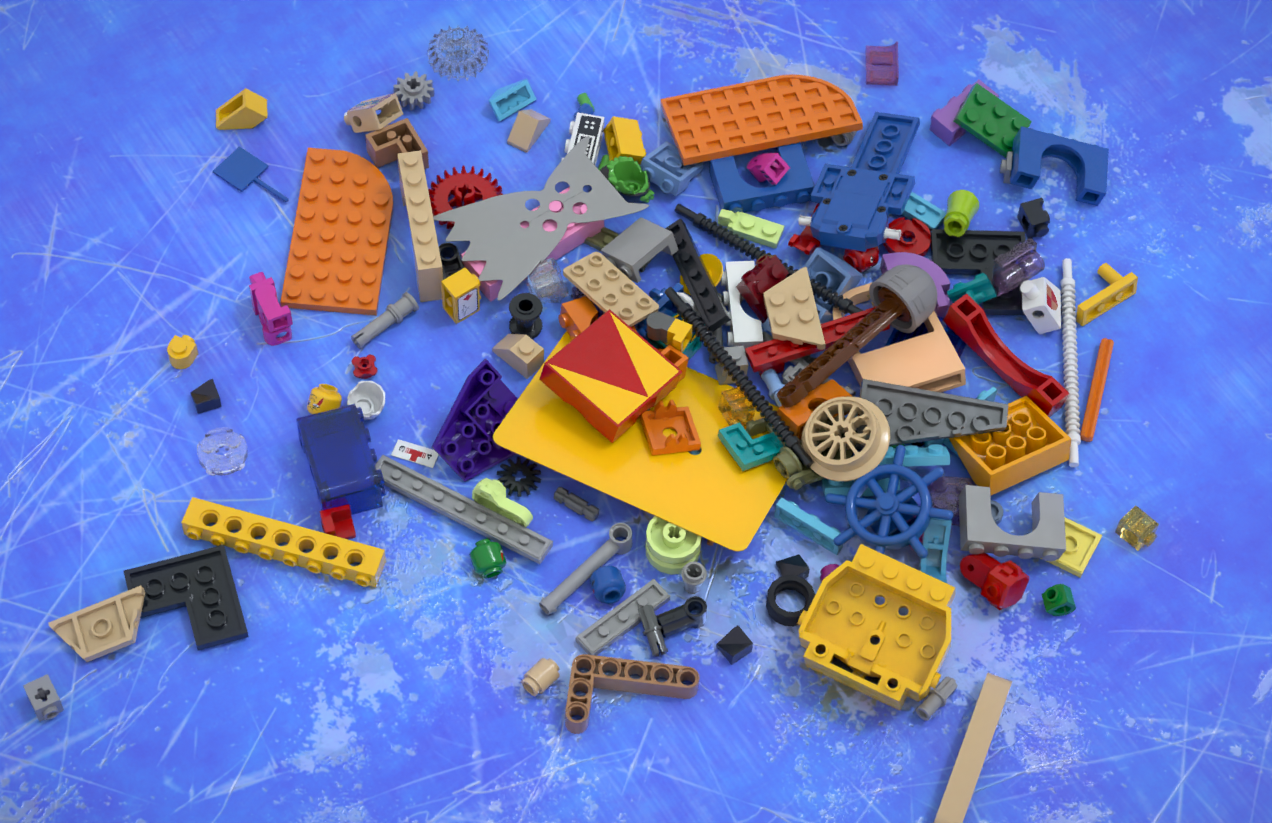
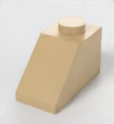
[492,334,544,379]

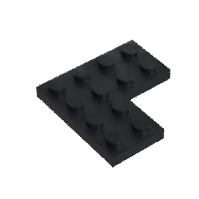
[930,229,1029,315]
[123,545,249,650]

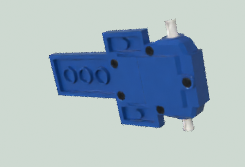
[798,112,920,252]

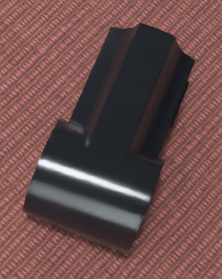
[656,596,707,637]

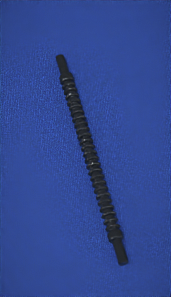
[675,203,863,314]
[665,287,814,468]

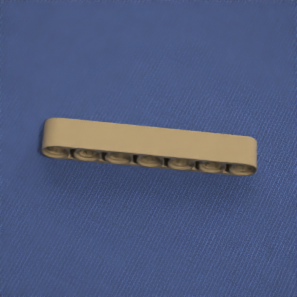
[934,673,1012,823]

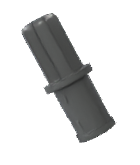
[638,605,668,657]

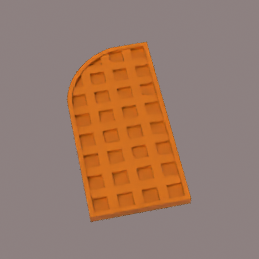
[660,74,863,166]
[280,148,393,316]

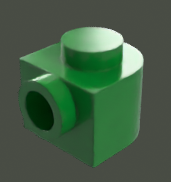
[1042,584,1076,616]

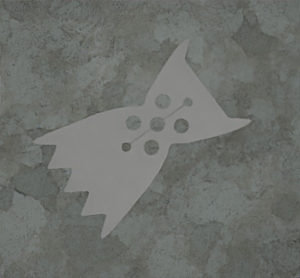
[433,136,649,300]

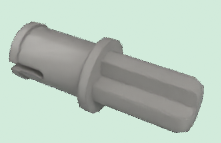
[916,676,958,721]

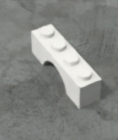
[721,261,763,349]

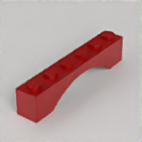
[943,293,1069,417]

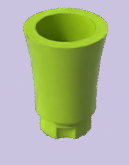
[944,190,979,237]

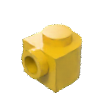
[167,335,198,369]

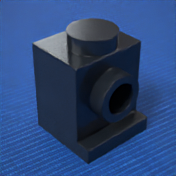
[1017,198,1050,239]

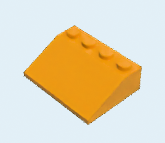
[949,396,1071,496]

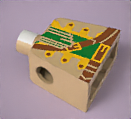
[344,93,403,133]

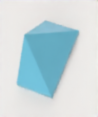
[488,79,537,121]

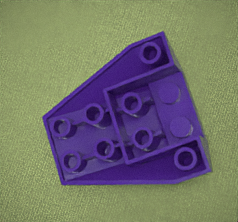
[432,359,518,482]

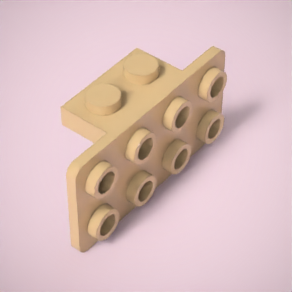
[563,252,659,327]

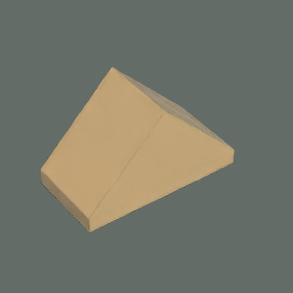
[507,109,551,153]

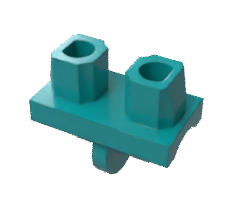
[947,273,997,305]

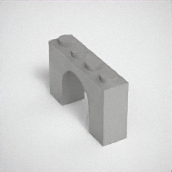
[959,485,1066,561]

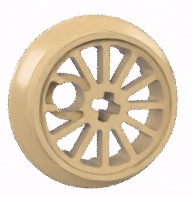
[801,396,890,482]

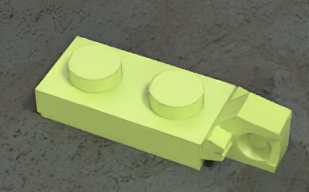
[718,209,784,249]

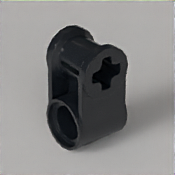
[439,242,465,280]

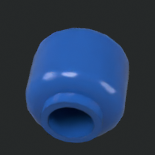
[590,565,626,604]

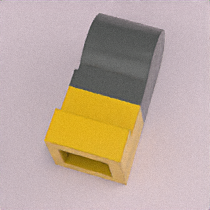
[646,312,693,353]

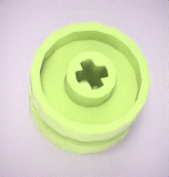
[645,516,702,575]

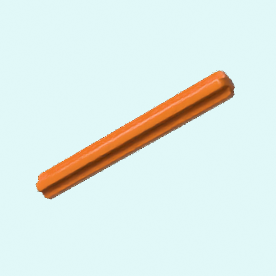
[1080,338,1114,442]

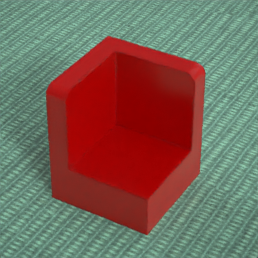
[320,504,356,539]

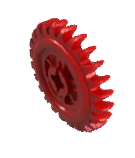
[428,165,503,230]

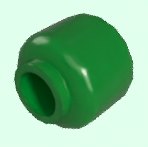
[470,539,506,578]

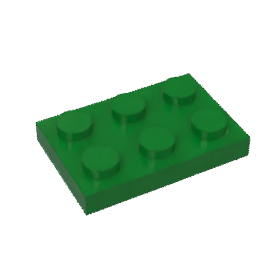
[953,83,1032,158]

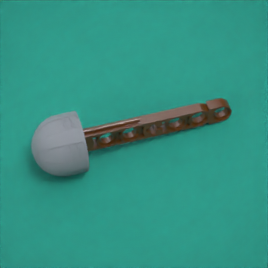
[777,264,937,408]

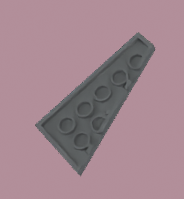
[854,379,1008,450]

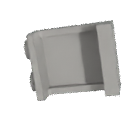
[601,217,678,283]

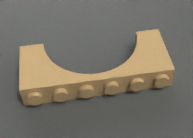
[397,150,443,302]

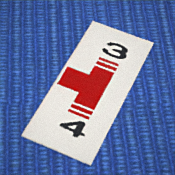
[391,439,438,468]

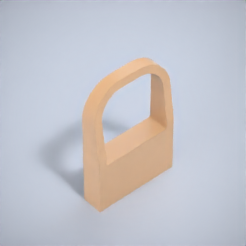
[833,282,966,392]

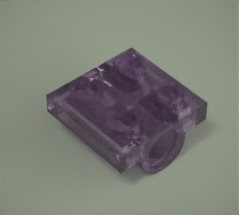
[992,238,1045,297]

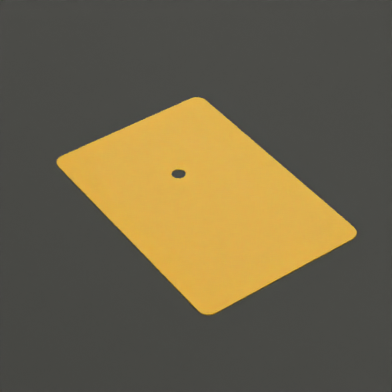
[493,331,788,551]

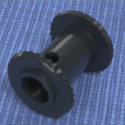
[509,293,543,339]

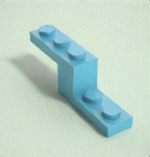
[822,444,950,496]

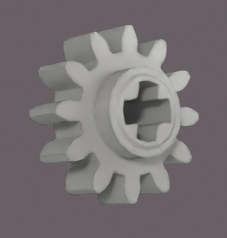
[393,71,434,110]

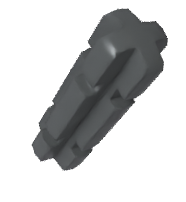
[554,487,599,521]

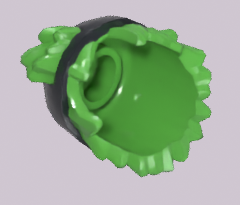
[600,156,654,203]

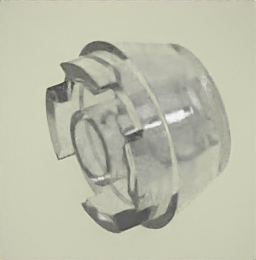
[526,258,569,304]

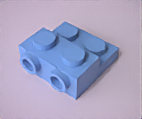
[640,141,704,196]

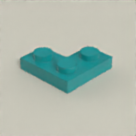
[718,422,784,471]

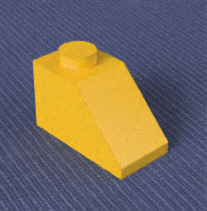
[216,88,268,130]

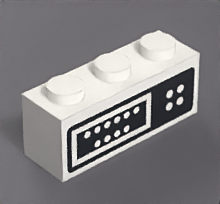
[561,112,605,186]

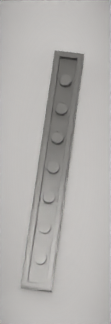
[369,455,553,564]

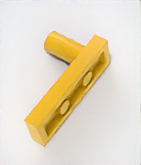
[1076,263,1138,327]

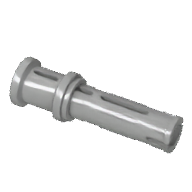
[351,292,419,349]

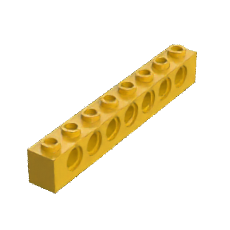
[181,497,386,587]

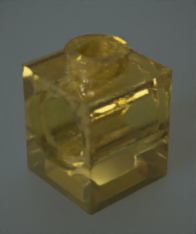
[718,387,756,426]
[1115,505,1159,551]

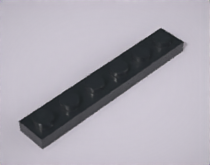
[665,218,731,332]

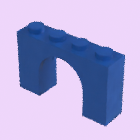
[1010,126,1109,206]
[709,142,815,213]

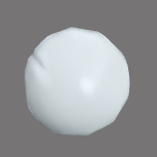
[347,381,385,420]

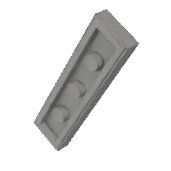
[576,579,670,656]

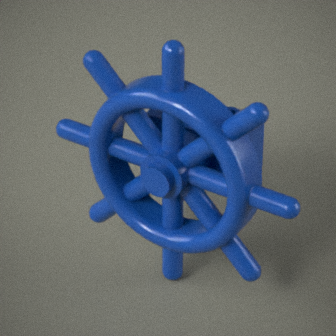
[825,445,953,559]

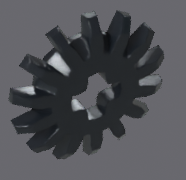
[497,457,541,497]

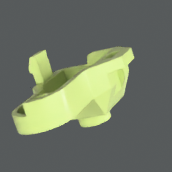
[472,478,533,527]

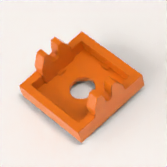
[640,400,701,456]

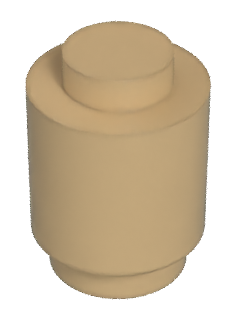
[521,658,560,696]

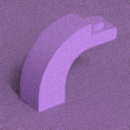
[880,252,951,319]

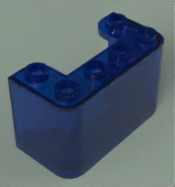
[296,404,386,515]

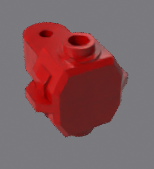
[960,552,1029,610]

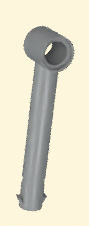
[539,523,632,615]

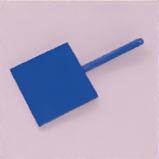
[213,146,289,202]

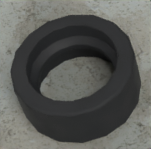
[766,575,815,626]

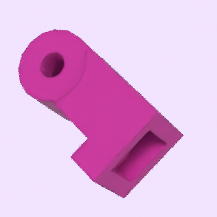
[747,153,790,185]

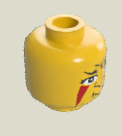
[307,384,342,422]

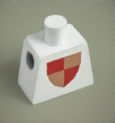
[1020,277,1061,334]

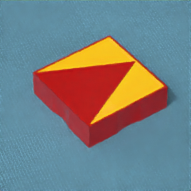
[539,309,682,443]

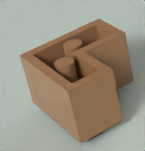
[365,118,429,170]

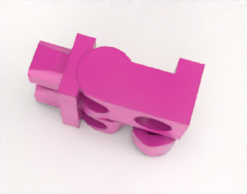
[249,272,293,346]

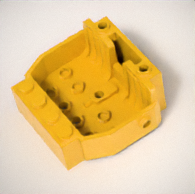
[797,544,956,711]

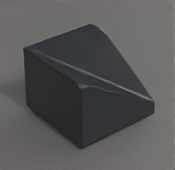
[190,379,222,414]
[716,625,753,665]

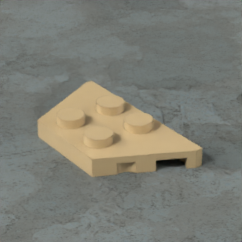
[763,267,825,350]
[48,586,145,662]

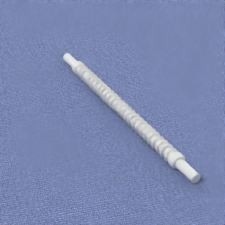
[1060,258,1081,467]

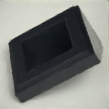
[776,554,810,579]

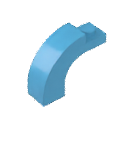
[919,518,952,583]

